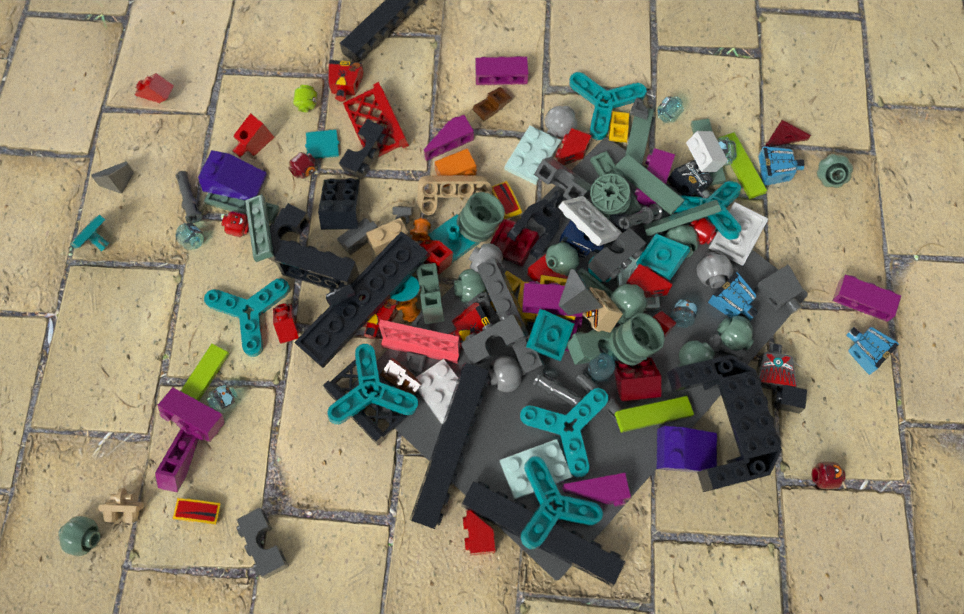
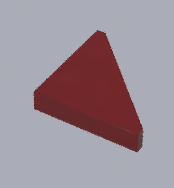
[765,120,811,147]

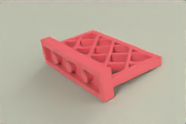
[379,320,462,364]

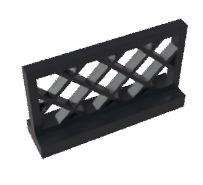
[322,360,409,446]

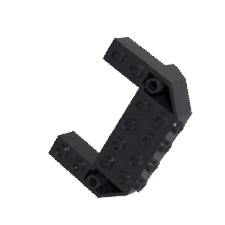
[667,355,782,493]

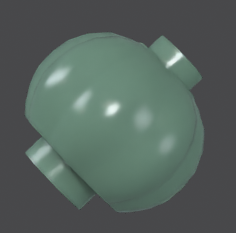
[817,154,853,188]
[664,225,700,258]
[545,242,579,276]
[454,269,488,302]
[610,284,647,319]
[717,316,754,350]
[678,341,715,367]
[58,516,100,556]

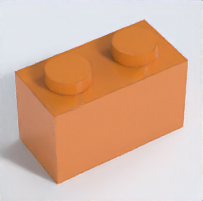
[434,148,477,188]

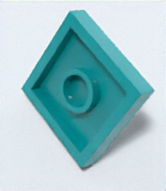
[70,214,110,251]
[428,214,480,263]
[636,234,690,281]
[526,309,574,361]

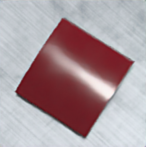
[490,218,539,267]

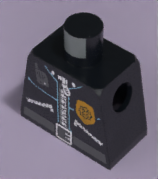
[667,160,713,198]

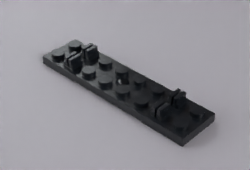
[294,231,430,368]

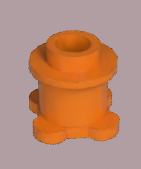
[409,218,431,241]
[396,297,420,322]

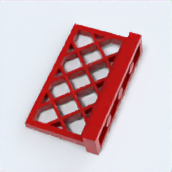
[343,82,409,158]

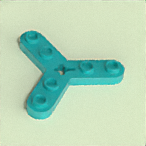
[569,72,647,140]
[674,181,742,240]
[204,278,290,357]
[327,344,418,425]
[520,388,608,477]
[521,456,603,549]

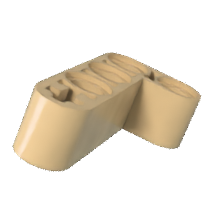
[417,176,492,215]

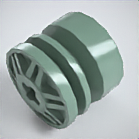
[590,173,632,220]
[457,192,505,242]
[610,313,665,366]

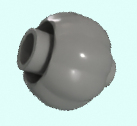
[545,106,577,138]
[468,243,505,273]
[696,252,733,288]
[487,356,525,392]

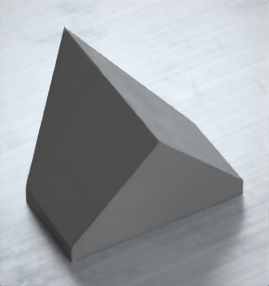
[91,161,134,194]
[559,269,603,315]

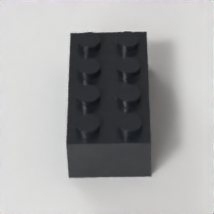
[275,240,359,289]

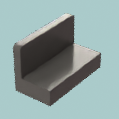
[337,218,378,256]

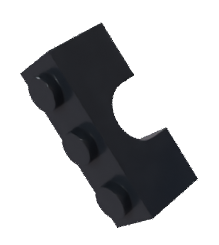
[338,119,389,180]
[268,203,310,263]

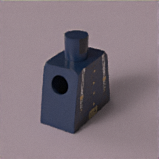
[559,219,604,257]

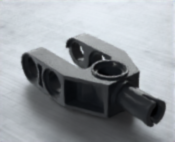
[507,191,564,259]

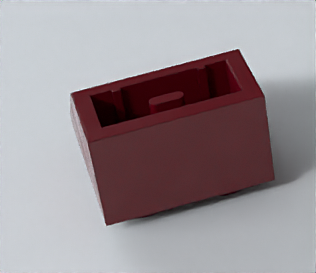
[613,357,661,401]

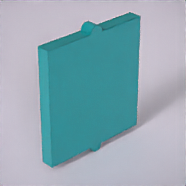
[305,129,340,159]

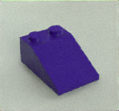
[198,150,267,200]
[657,426,717,473]

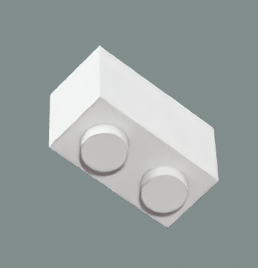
[686,131,728,172]

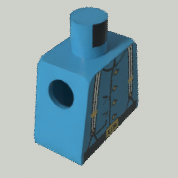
[758,147,805,186]
[708,272,758,320]
[846,327,899,375]

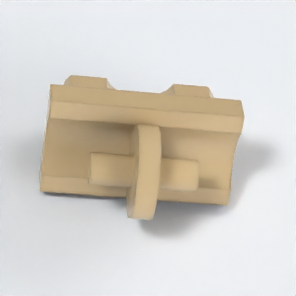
[98,488,144,523]

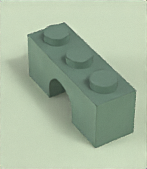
[417,263,444,324]
[567,326,616,365]

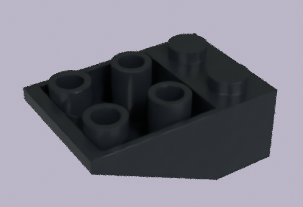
[318,178,360,230]

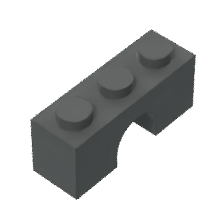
[534,157,592,200]
[587,228,646,282]
[461,313,529,365]
[236,507,289,579]

